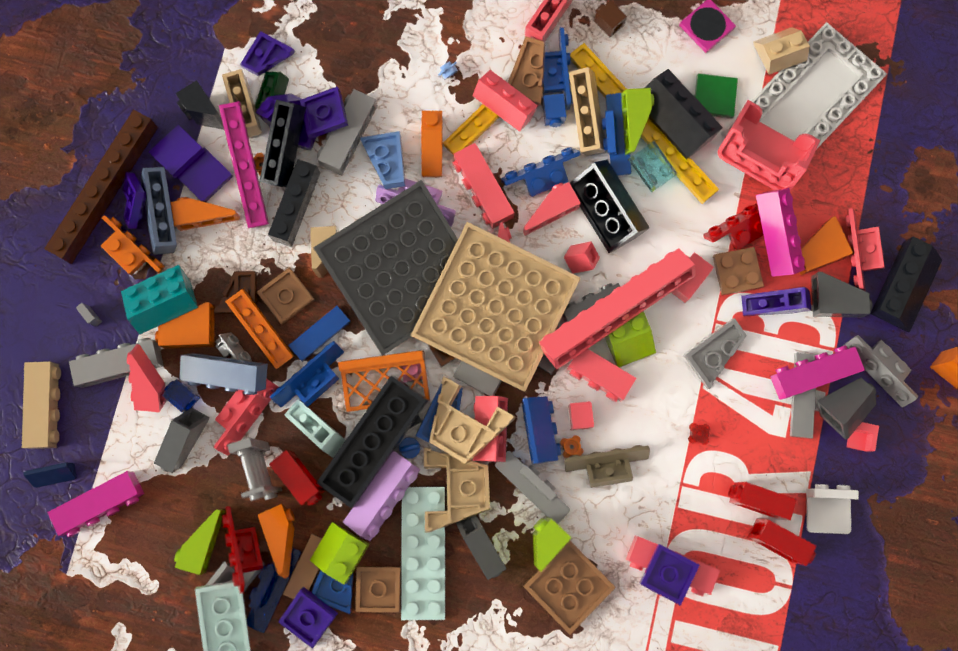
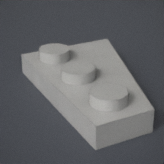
[683,318,747,389]

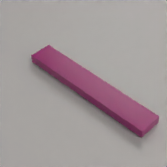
[218,101,269,228]

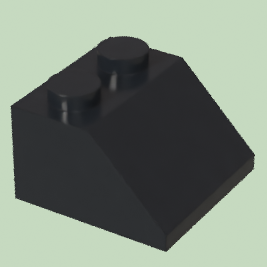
[175,80,224,130]

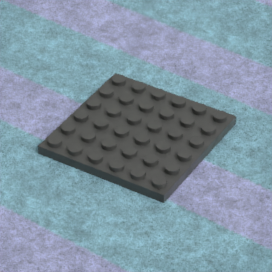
[313,180,458,356]

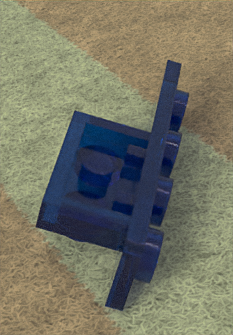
[247,547,301,633]

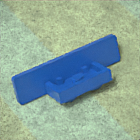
[543,27,573,110]
[602,93,632,176]
[501,147,581,197]
[270,341,344,407]

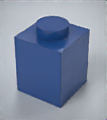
[542,94,566,127]

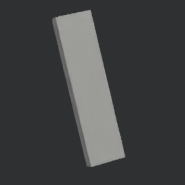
[790,352,816,439]

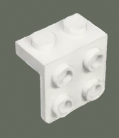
[806,484,859,534]

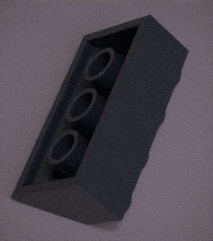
[645,69,723,159]
[570,160,650,253]
[870,236,942,332]

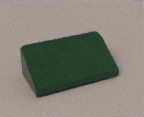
[255,72,289,110]

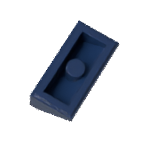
[23,462,77,488]

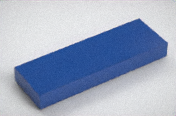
[288,306,351,362]

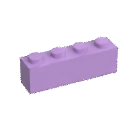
[343,451,420,541]

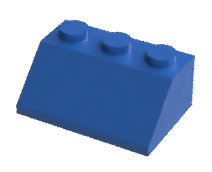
[521,396,561,465]

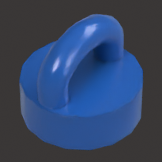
[399,437,421,459]

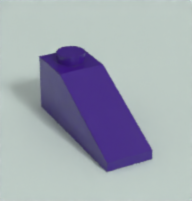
[741,287,812,316]

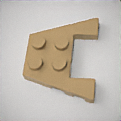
[429,376,515,464]
[424,448,490,533]

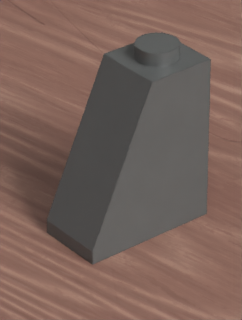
[811,272,872,318]
[817,378,877,440]
[154,408,210,473]
[456,515,506,580]

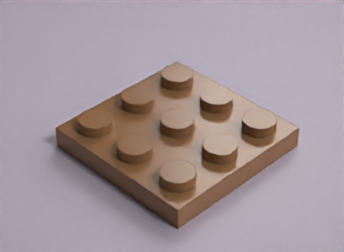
[523,540,616,635]

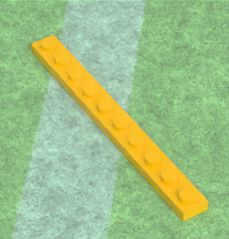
[570,43,719,204]

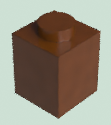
[594,0,627,37]

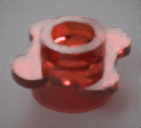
[688,423,710,445]

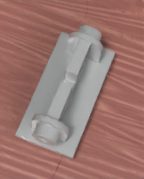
[215,332,252,362]

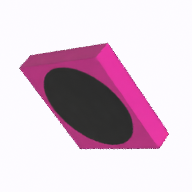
[679,0,736,53]

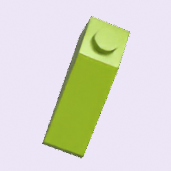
[621,88,654,155]
[174,509,225,575]

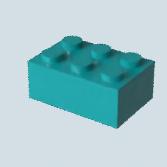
[121,265,198,335]

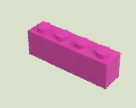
[756,188,805,277]
[770,345,865,400]
[47,471,144,537]

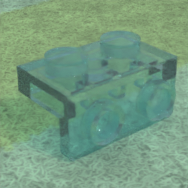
[628,141,677,193]

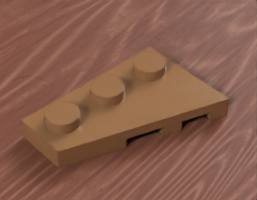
[508,36,545,106]

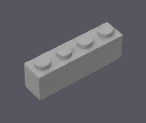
[317,89,378,176]
[69,338,164,388]

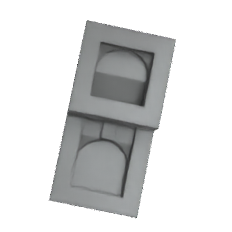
[453,361,502,396]

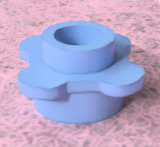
[438,61,458,79]

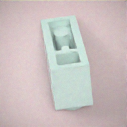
[284,399,346,458]

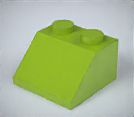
[604,311,656,368]
[309,522,370,585]

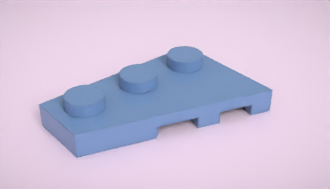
[360,131,405,189]

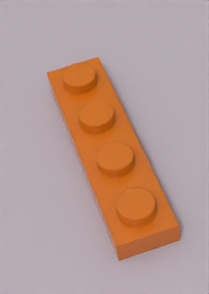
[225,289,294,369]

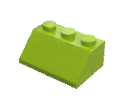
[533,517,572,572]

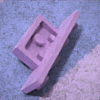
[375,178,456,227]

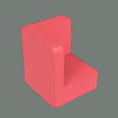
[564,241,600,274]
[568,401,594,430]
[847,422,879,452]

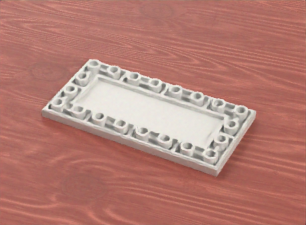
[720,22,887,148]

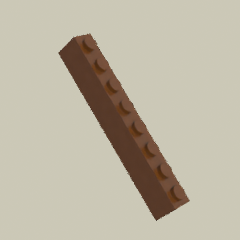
[44,109,159,264]

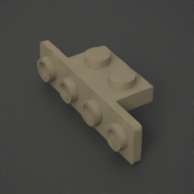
[564,445,650,488]

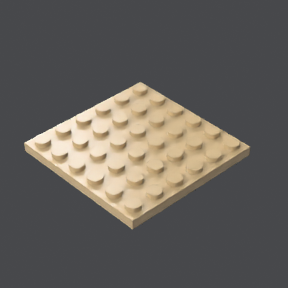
[411,222,580,392]

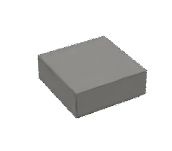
[76,303,102,326]

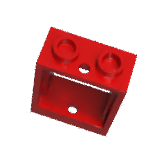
[269,450,325,506]
[728,482,797,521]
[747,519,817,566]

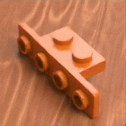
[101,215,165,276]

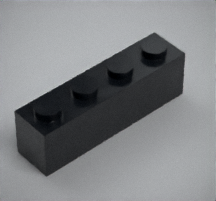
[259,100,306,187]
[268,159,320,247]

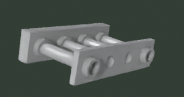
[227,438,282,501]

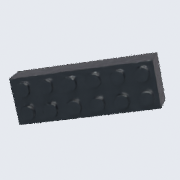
[316,375,429,508]

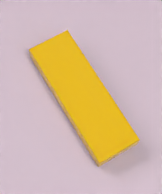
[443,104,499,155]

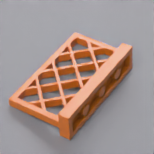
[338,350,430,412]

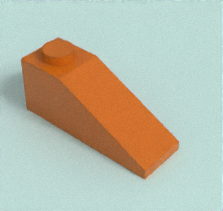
[421,111,443,177]
[171,197,240,231]
[258,504,295,579]

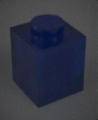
[162,379,201,413]

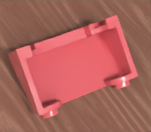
[718,100,821,191]

